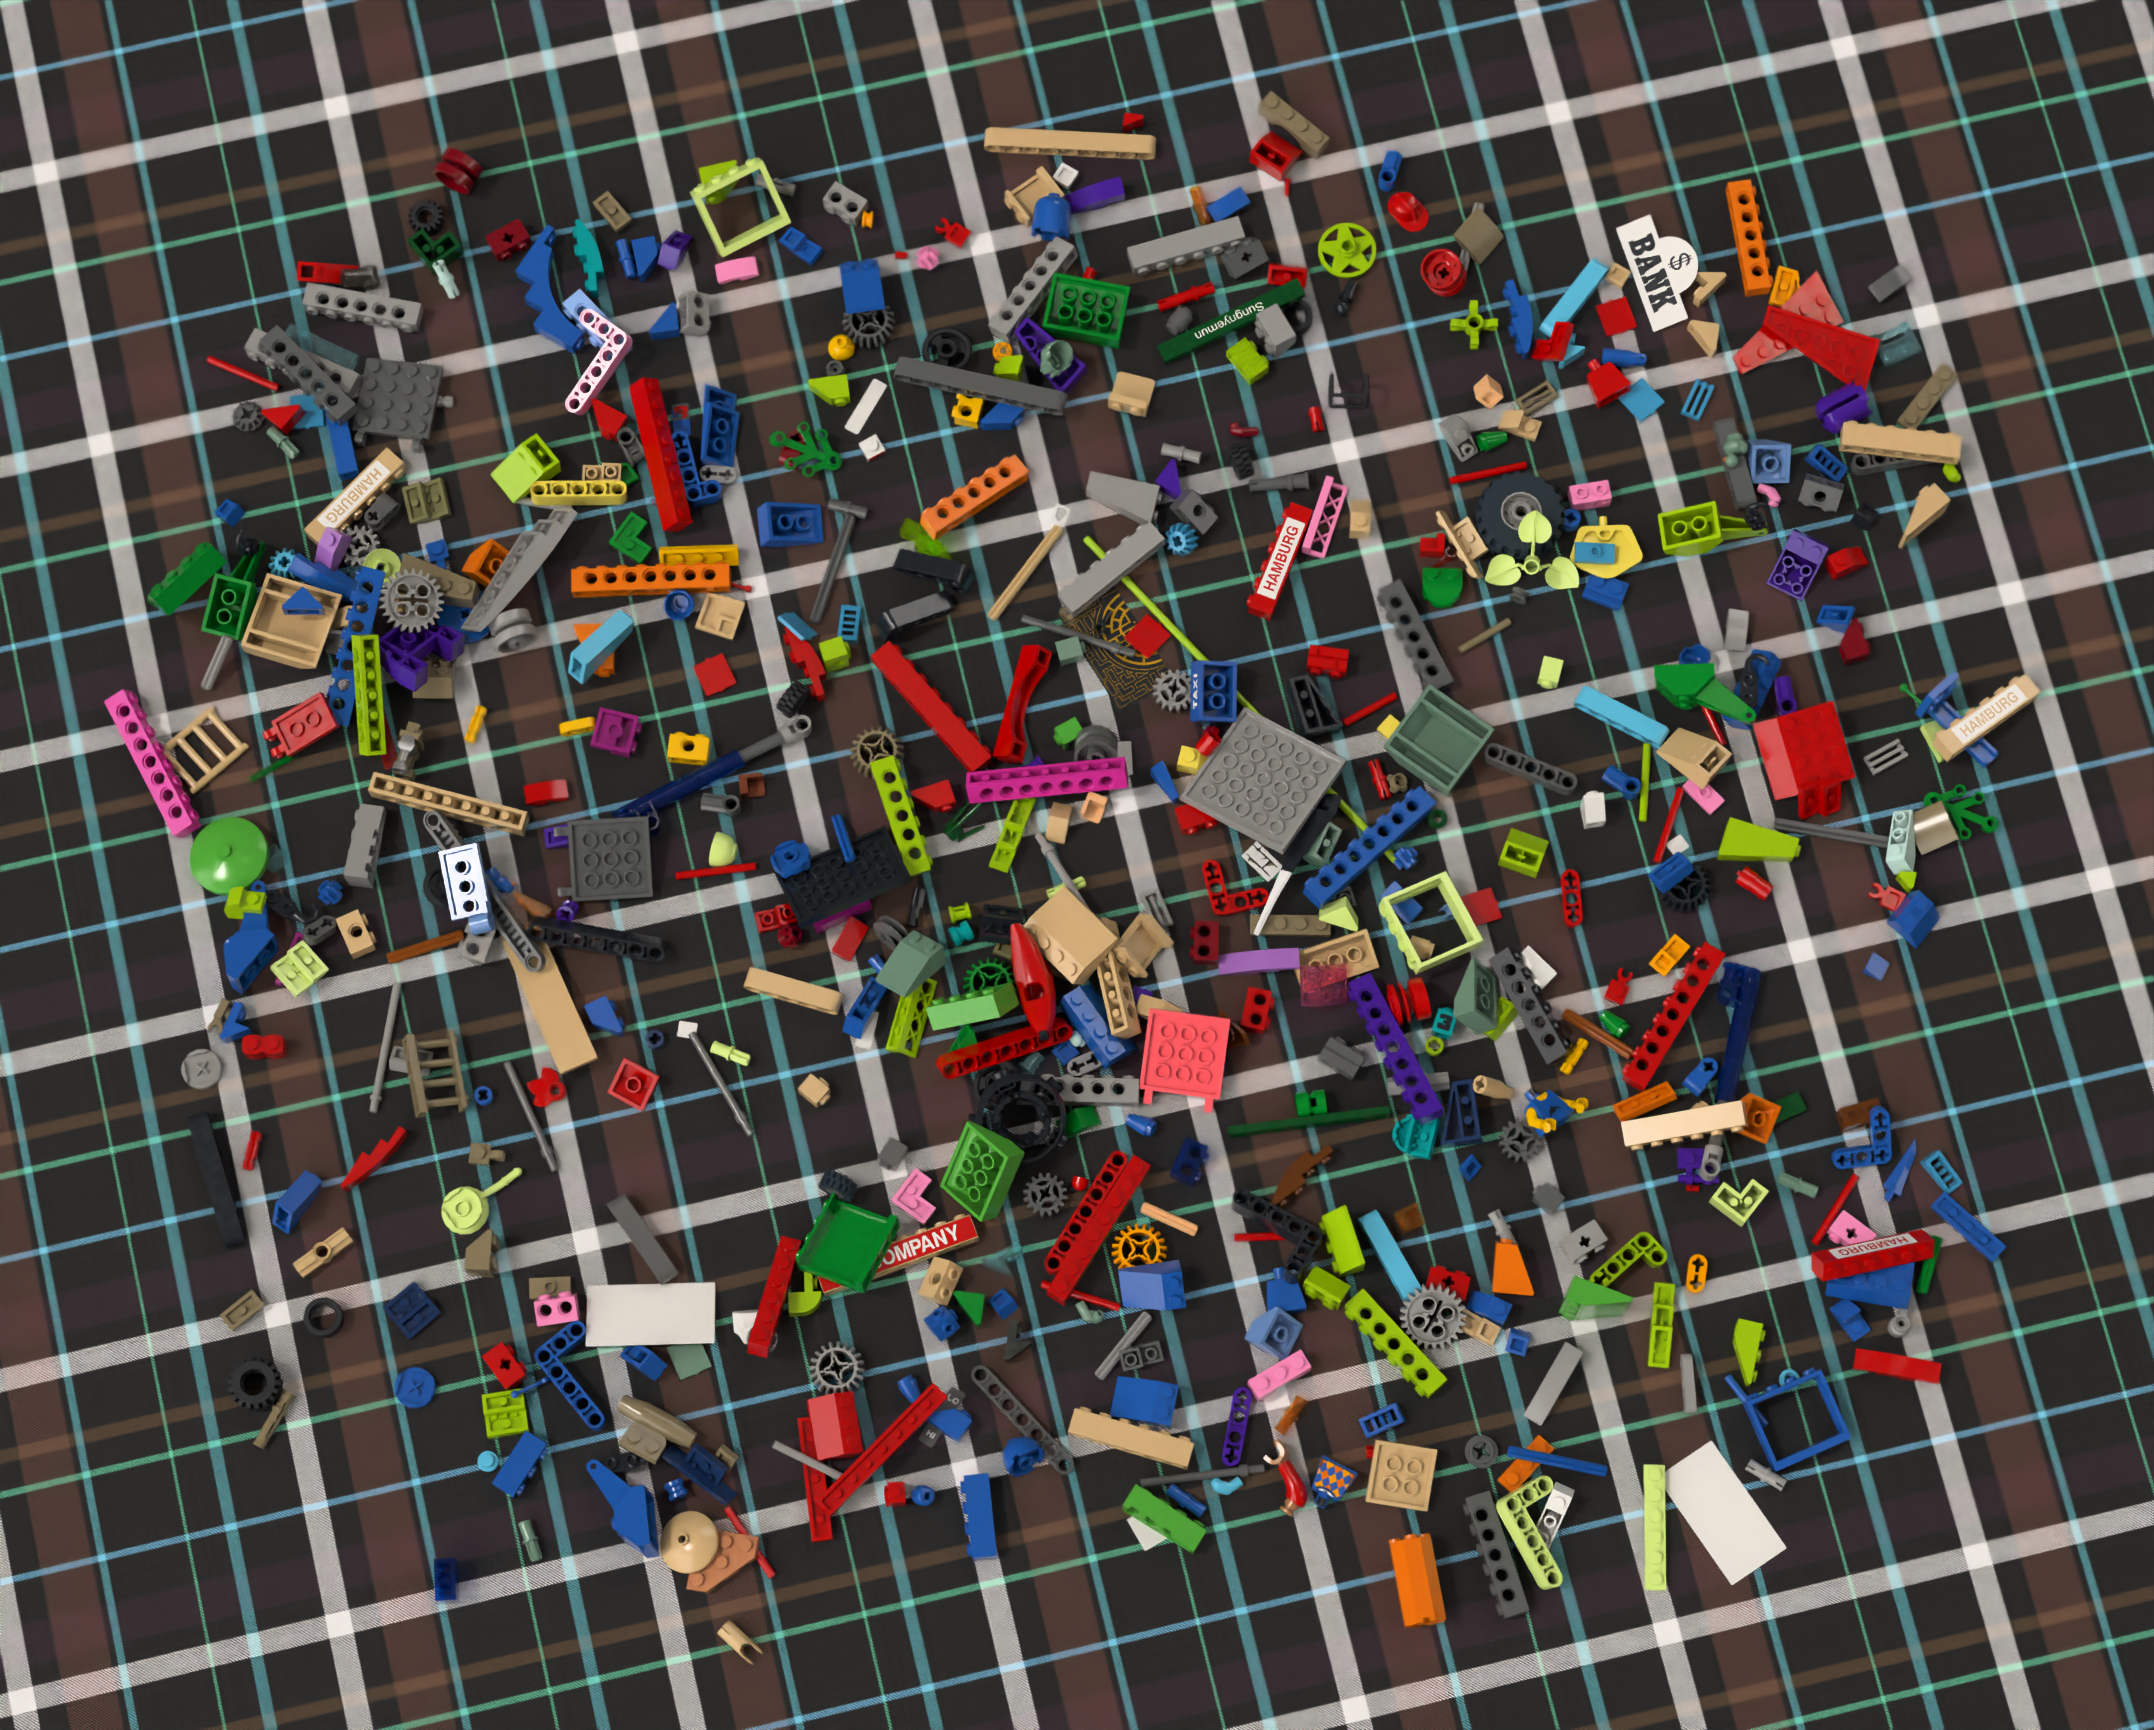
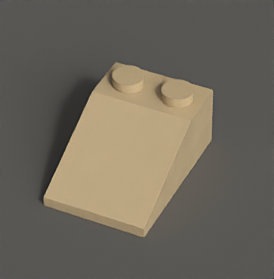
[1898,483,1950,549]

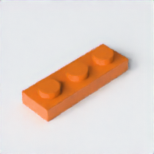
[1612,1081,1677,1122]
[1497,1435,1554,1492]

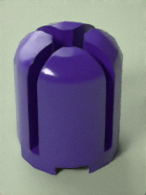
[1816,381,1873,434]

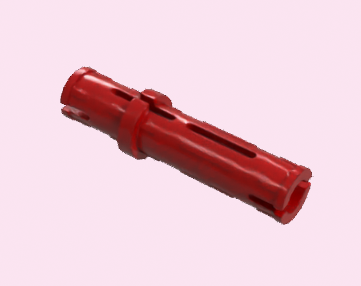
[1157,281,1215,312]

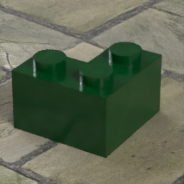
[407,228,464,277]

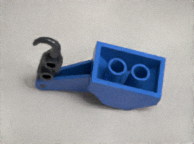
[224,881,319,995]
[586,1452,659,1559]

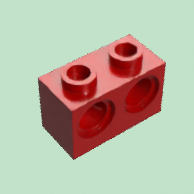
[1240,987,1275,1035]

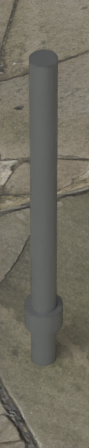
[1021,615,1136,658]
[688,1031,755,1138]
[503,1061,559,1172]
[1140,1464,1265,1487]

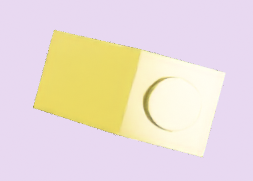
[1177,746,1210,775]

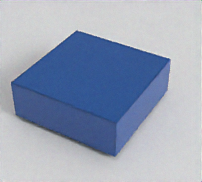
[1051,1040,1080,1067]

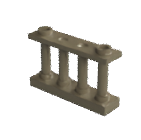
[402,1029,469,1118]

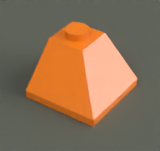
[461,539,509,587]
[1736,1093,1781,1144]

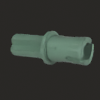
[267,425,300,459]
[1777,1172,1819,1198]
[518,1520,542,1562]

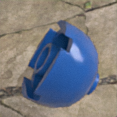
[1002,1437,1045,1477]

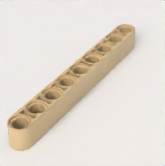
[984,127,1156,160]

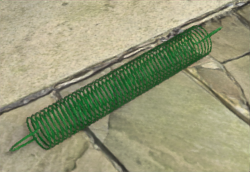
[245,753,297,785]

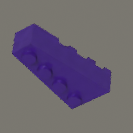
[1014,317,1088,394]

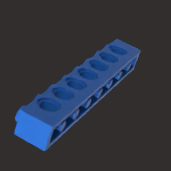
[327,566,386,727]
[1303,786,1436,910]

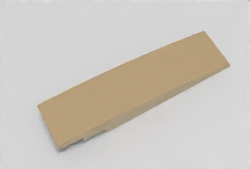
[499,923,598,1075]

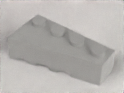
[343,804,387,888]

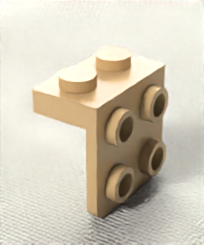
[1108,372,1155,417]

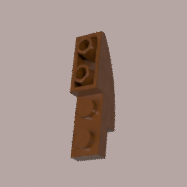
[1272,1144,1333,1208]

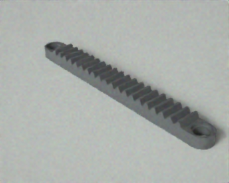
[423,810,546,972]

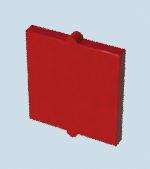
[1595,297,1637,337]
[1124,614,1171,660]
[693,653,737,697]
[1460,887,1502,927]

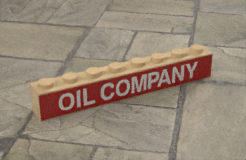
[817,1214,979,1297]

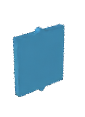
[1618,378,1665,423]
[290,394,324,430]
[777,612,818,641]

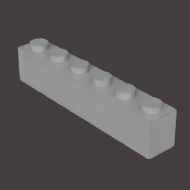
[1127,216,1245,276]
[1058,521,1166,617]

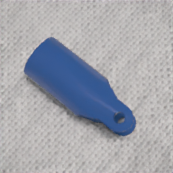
[1601,348,1647,367]

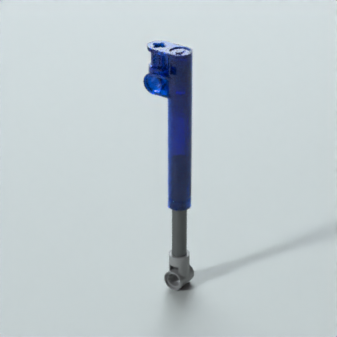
[611,715,812,835]
[1699,962,1762,1181]

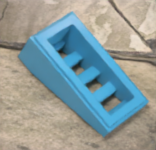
[837,605,861,645]
[1920,1150,1963,1194]

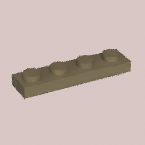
[1896,363,1958,429]
[1250,914,1331,937]

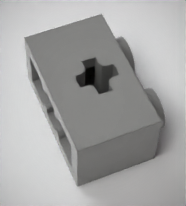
[1558,1219,1608,1264]

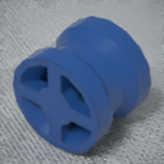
[1563,509,1581,532]
[664,1478,689,1502]

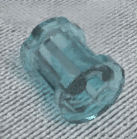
[1019,1051,1045,1074]

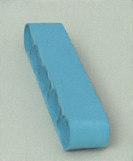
[1539,258,1610,338]
[1574,686,1670,748]
[1358,1209,1422,1301]

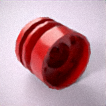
[1421,249,1467,297]
[1386,977,1431,1026]

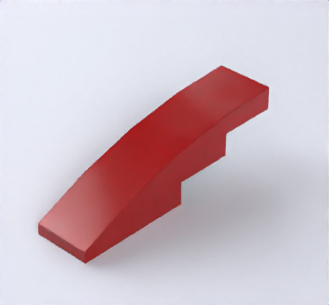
[340,1126,409,1192]
[1853,1348,1942,1384]

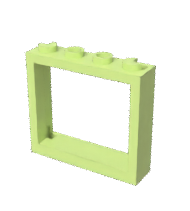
[690,157,791,257]
[1379,871,1483,974]

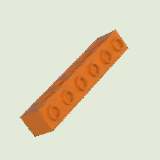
[1725,179,1773,297]
[920,454,1029,541]

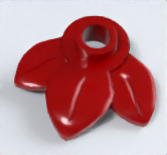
[527,1067,567,1107]

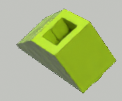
[1732,1318,1765,1387]

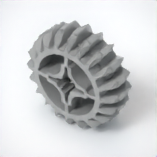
[809,1341,865,1395]

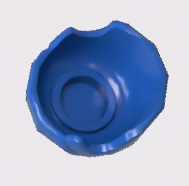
[663,589,695,621]
[1679,644,1711,664]

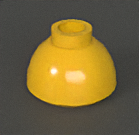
[828,334,855,361]

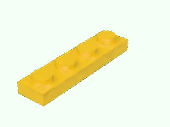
[659,544,739,566]

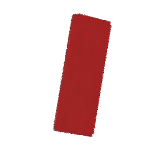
[1267,263,1308,288]
[832,916,869,962]

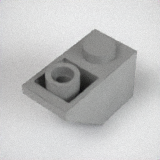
[1438,414,1478,462]

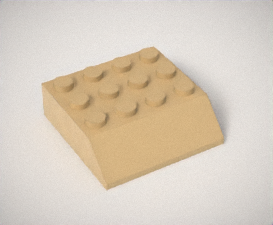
[241,573,342,669]

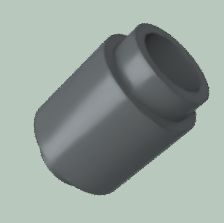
[1165,306,1193,336]

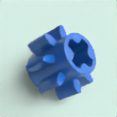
[1393,846,1418,871]
[318,880,343,905]

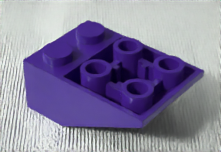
[1766,529,1830,601]

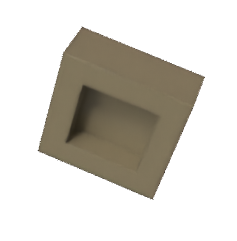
[715,1444,739,1474]

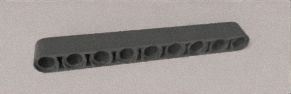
[894,357,1068,415]

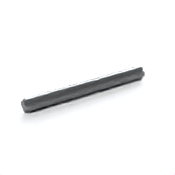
[809,515,856,624]
[1774,818,1889,848]

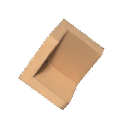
[1473,374,1504,409]
[1080,792,1108,824]

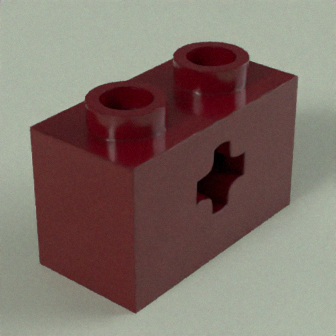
[485,218,532,262]

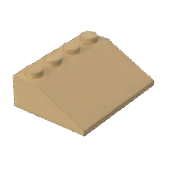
[1024,886,1119,985]

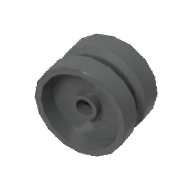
[1074,725,1118,762]

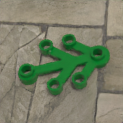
[769,421,842,478]
[1923,784,1998,841]

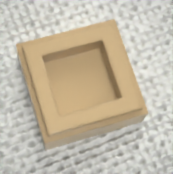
[1604,262,1631,289]

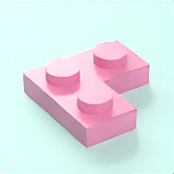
[891,1168,936,1225]

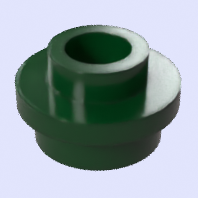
[1428,809,1448,829]

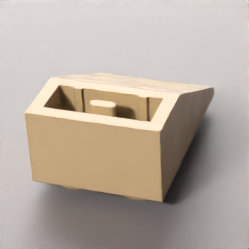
[1656,728,1732,790]

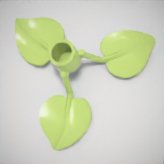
[1485,510,1579,589]

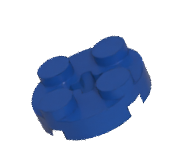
[770,840,811,878]

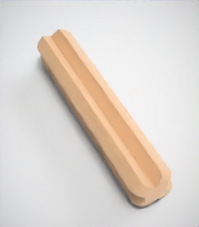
[1140,1202,1198,1236]

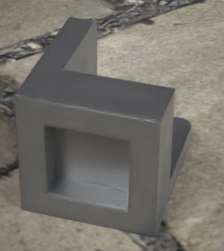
[325,629,351,655]

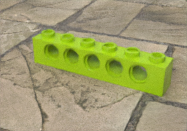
[351,634,386,756]
[870,755,933,877]
[1344,1289,1447,1399]

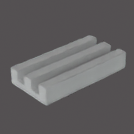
[1863,739,1908,776]
[1139,888,1173,929]

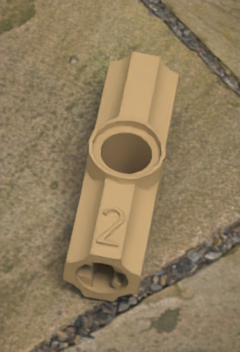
[293,1227,353,1279]

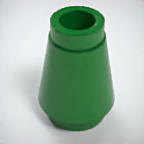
[1477,431,1507,451]
[1599,1010,1630,1039]

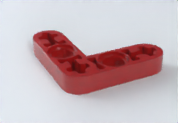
[1202,860,1269,917]

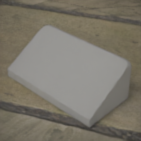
[389,1046,434,1076]

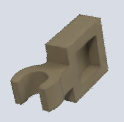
[207,998,233,1036]
[468,1143,506,1166]

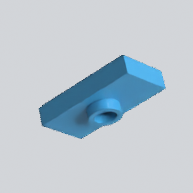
[1574,542,1615,565]

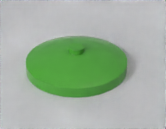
[189,817,269,896]

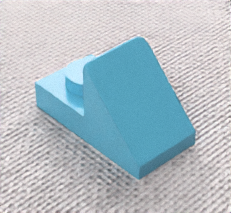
[1558,330,1586,369]

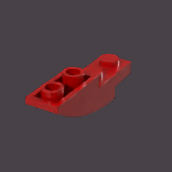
[783,627,827,702]

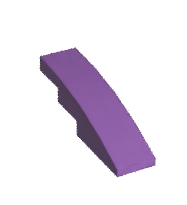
[1218,948,1300,976]

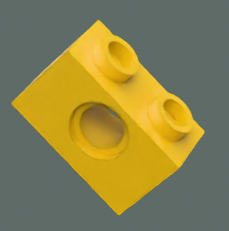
[667,732,711,766]

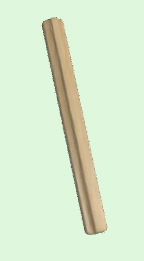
[987,525,1063,621]

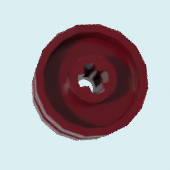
[432,148,483,195]

